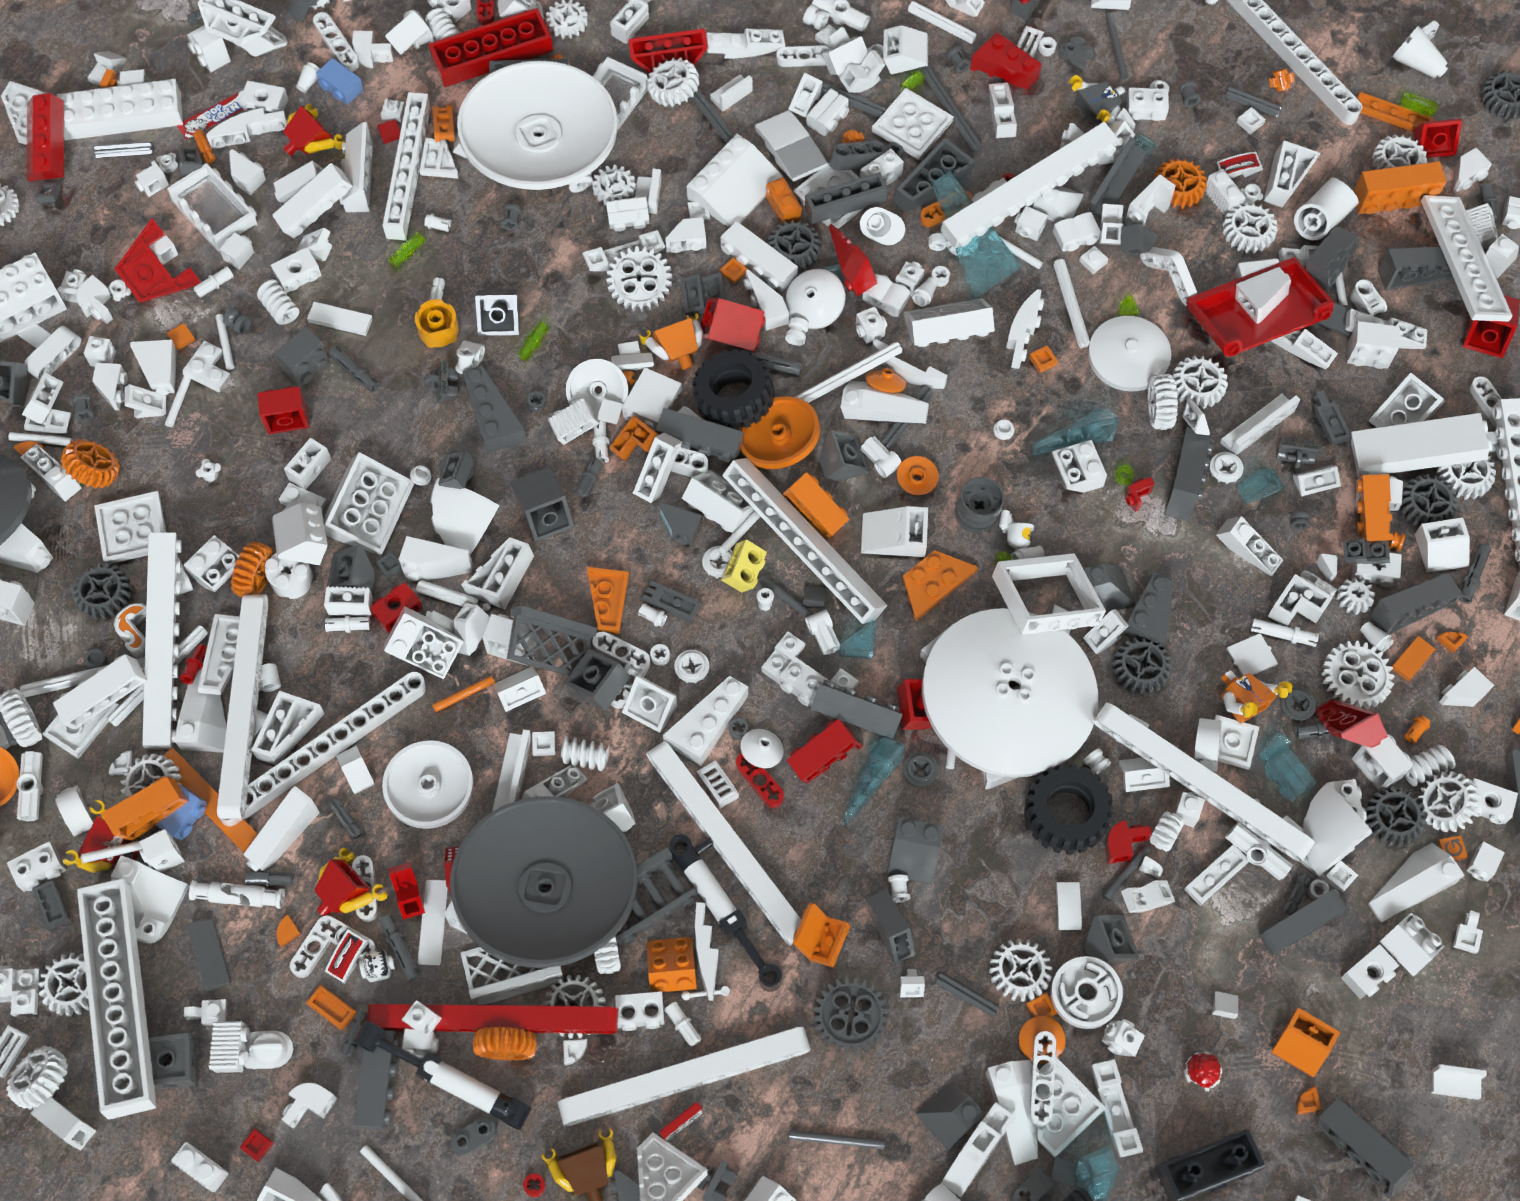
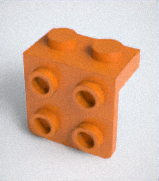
[793,903,850,968]
[647,937,697,993]

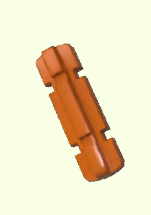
[193,129,216,164]

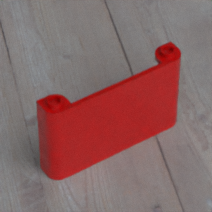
[1187,257,1334,357]

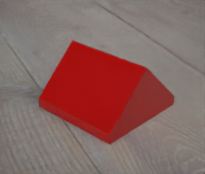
[1413,118,1463,158]

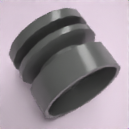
[955,477,1005,533]

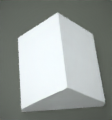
[622,675,677,733]

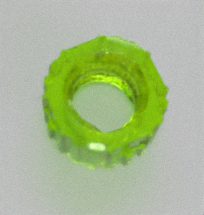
[1115,464,1135,485]

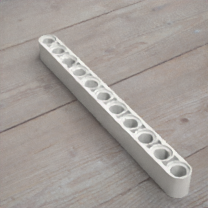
[1227,0,1362,125]
[217,594,268,819]
[217,672,426,826]
[1093,703,1315,862]
[646,740,801,946]
[558,1027,811,1126]

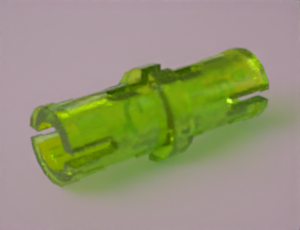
[388,232,426,268]
[517,321,550,361]

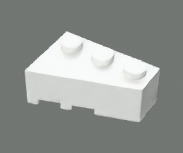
[1264,141,1321,207]
[461,537,534,609]
[252,691,325,765]

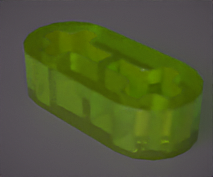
[1400,92,1439,117]

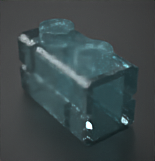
[1265,748,1317,802]

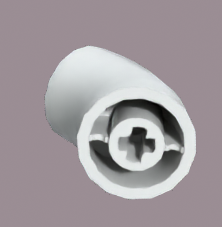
[1294,177,1359,240]

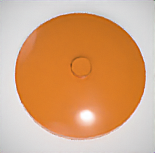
[739,396,821,469]

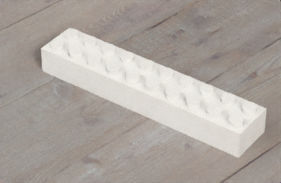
[77,878,156,1120]

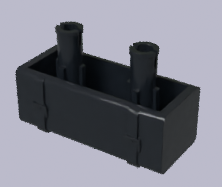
[1155,1128,1265,1201]

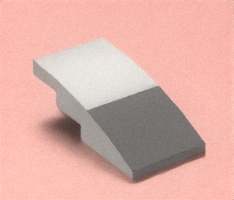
[755,110,828,182]

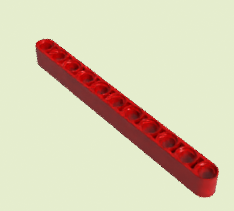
[367,1004,618,1034]

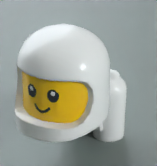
[999,510,1034,549]

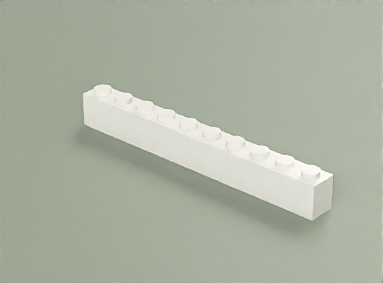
[941,122,1119,249]
[722,458,887,624]
[142,533,182,750]

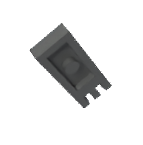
[640,580,702,623]

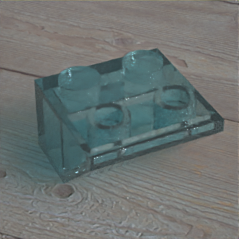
[1075,1146,1119,1201]

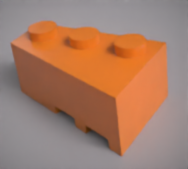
[782,472,850,540]

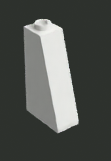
[243,786,320,872]

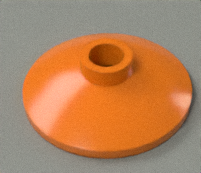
[865,368,906,393]
[897,456,939,495]
[1018,1016,1066,1064]

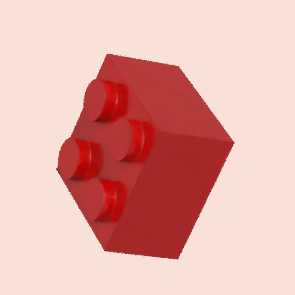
[257,386,310,435]

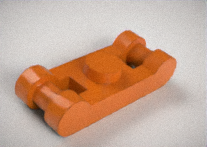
[432,105,455,142]

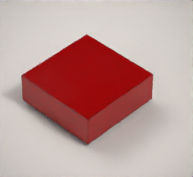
[377,119,401,144]
[239,1128,274,1163]

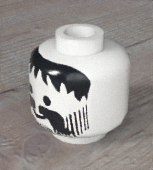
[359,949,395,982]

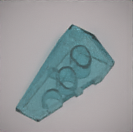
[1031,409,1119,456]
[844,737,905,825]

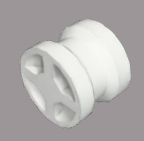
[1083,748,1111,775]

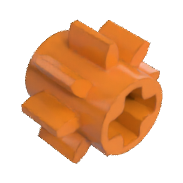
[1268,68,1295,92]
[841,130,865,143]

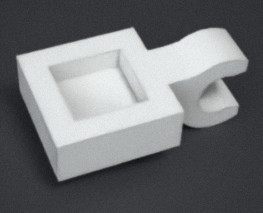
[1453,911,1483,954]
[184,999,227,1026]

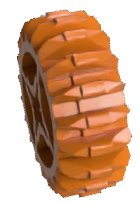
[1153,157,1207,209]
[60,439,120,489]
[231,541,274,597]
[473,1027,537,1061]

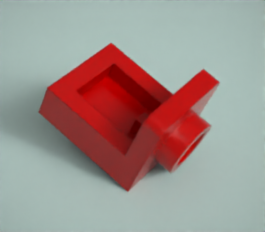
[1125,477,1155,512]

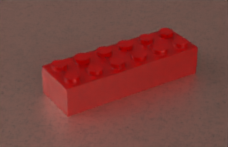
[428,8,553,88]

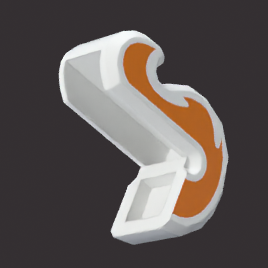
[114,603,147,658]

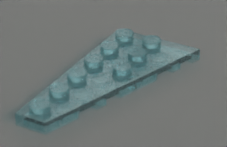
[933,171,1022,300]

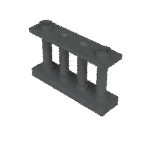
[616,847,697,946]

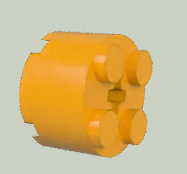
[415,299,459,348]

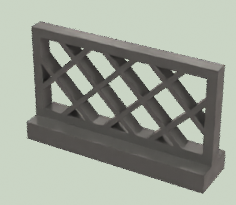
[507,606,597,676]

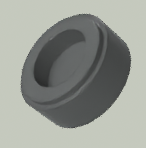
[84,648,108,669]

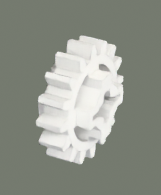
[546,0,588,39]
[592,165,636,205]

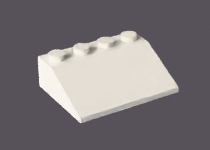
[687,134,783,228]
[323,452,414,555]

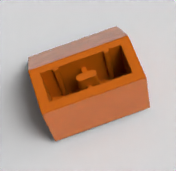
[1271,1007,1340,1078]

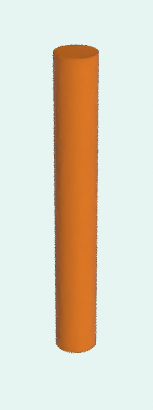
[432,675,495,712]

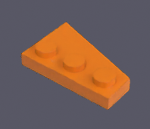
[587,567,629,634]

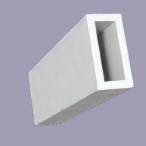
[1350,413,1492,478]

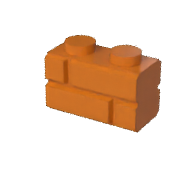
[766,178,802,225]

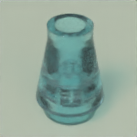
[1258,731,1291,764]

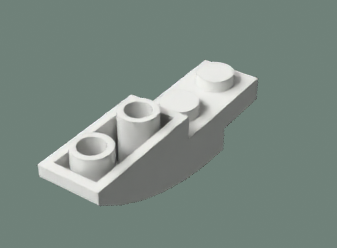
[706,29,785,58]
[207,108,287,148]
[1006,289,1044,369]
[1345,309,1427,349]
[941,1102,1016,1198]

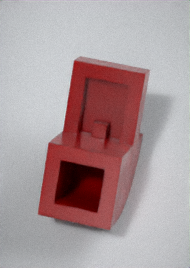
[1105,820,1152,864]
[388,862,425,919]

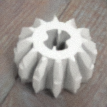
[1336,577,1375,615]
[1150,811,1184,852]

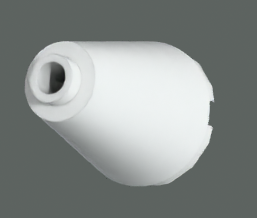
[1392,26,1448,78]

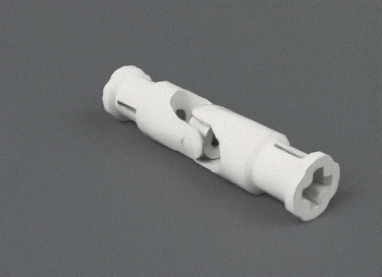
[189,880,285,909]

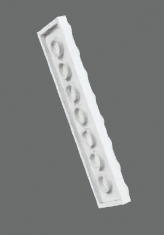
[1421,195,1512,321]

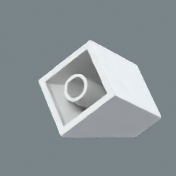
[0,523,53,573]

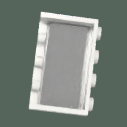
[593,57,648,131]
[167,163,257,252]

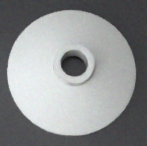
[740,729,784,768]

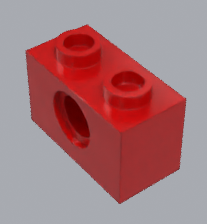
[370,582,423,634]

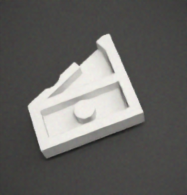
[419,138,458,178]

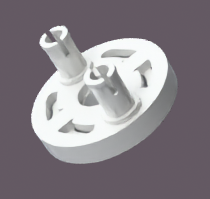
[1051,956,1123,1029]

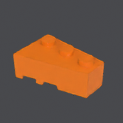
[1356,474,1394,541]
[101,776,188,841]

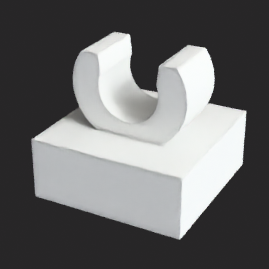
[381,99,405,122]
[900,969,925,997]

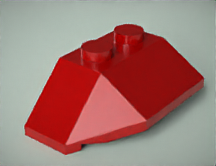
[628,28,708,73]

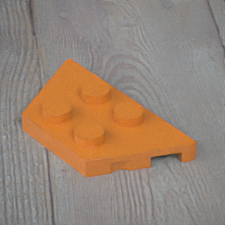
[902,550,978,621]

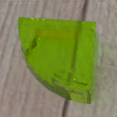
[1118,295,1139,317]

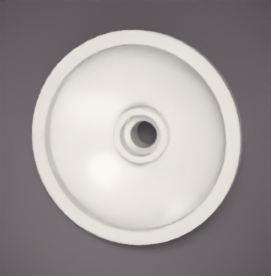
[786,269,846,329]
[566,359,628,418]

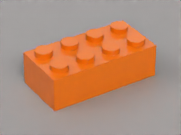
[1353,161,1447,214]

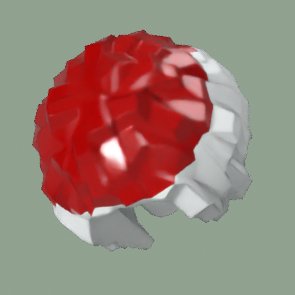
[1184,1052,1222,1091]

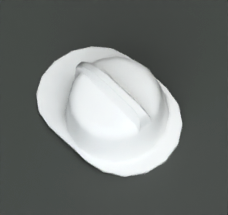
[860,207,905,245]
[243,1031,293,1069]

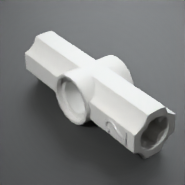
[812,0,870,32]
[16,751,43,822]
[1225,822,1293,881]

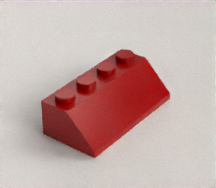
[27,93,64,182]

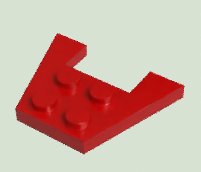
[114,218,202,303]

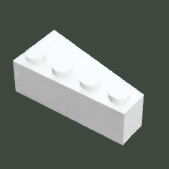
[663,676,748,766]

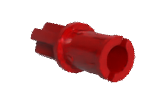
[180,644,207,684]

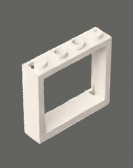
[992,553,1106,635]

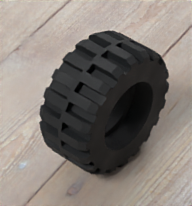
[692,349,775,430]
[1024,764,1114,854]

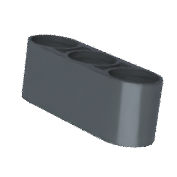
[829,141,886,171]

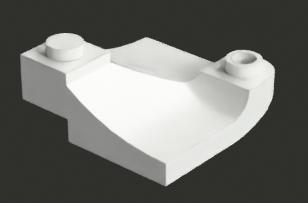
[111,855,189,944]

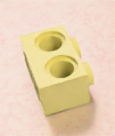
[721,539,767,593]

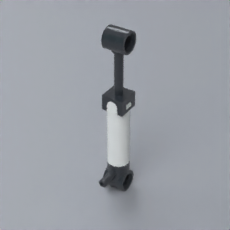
[669,834,782,992]
[353,1020,532,1130]

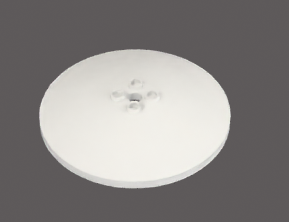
[457,61,618,190]
[922,608,1098,777]

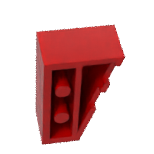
[970,32,1042,90]
[786,719,864,784]

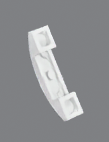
[582,230,665,271]
[872,339,948,389]
[1283,815,1358,892]
[1092,1059,1143,1158]

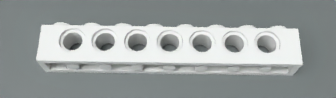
[383,92,431,240]
[1492,398,1520,568]

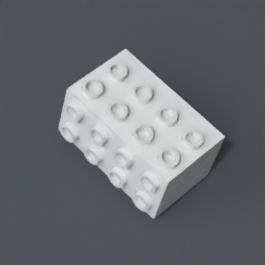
[0,253,67,343]

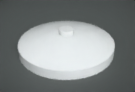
[1088,316,1171,391]
[382,741,474,829]

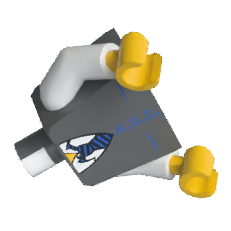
[1069,75,1126,127]

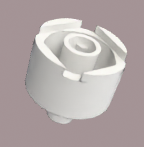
[265,553,313,599]

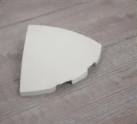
[430,478,499,555]
[1303,783,1372,877]

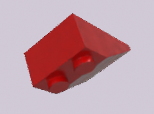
[897,679,932,730]

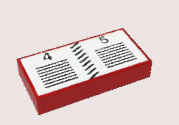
[660,1102,703,1142]

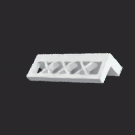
[1220,393,1300,455]
[492,729,532,812]

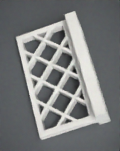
[461,947,564,1005]

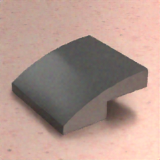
[680,272,727,315]

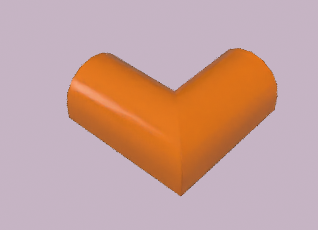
[609,415,659,461]

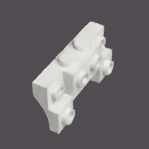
[761,632,859,721]
[0,966,43,1016]

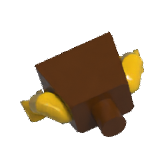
[541,1128,616,1201]

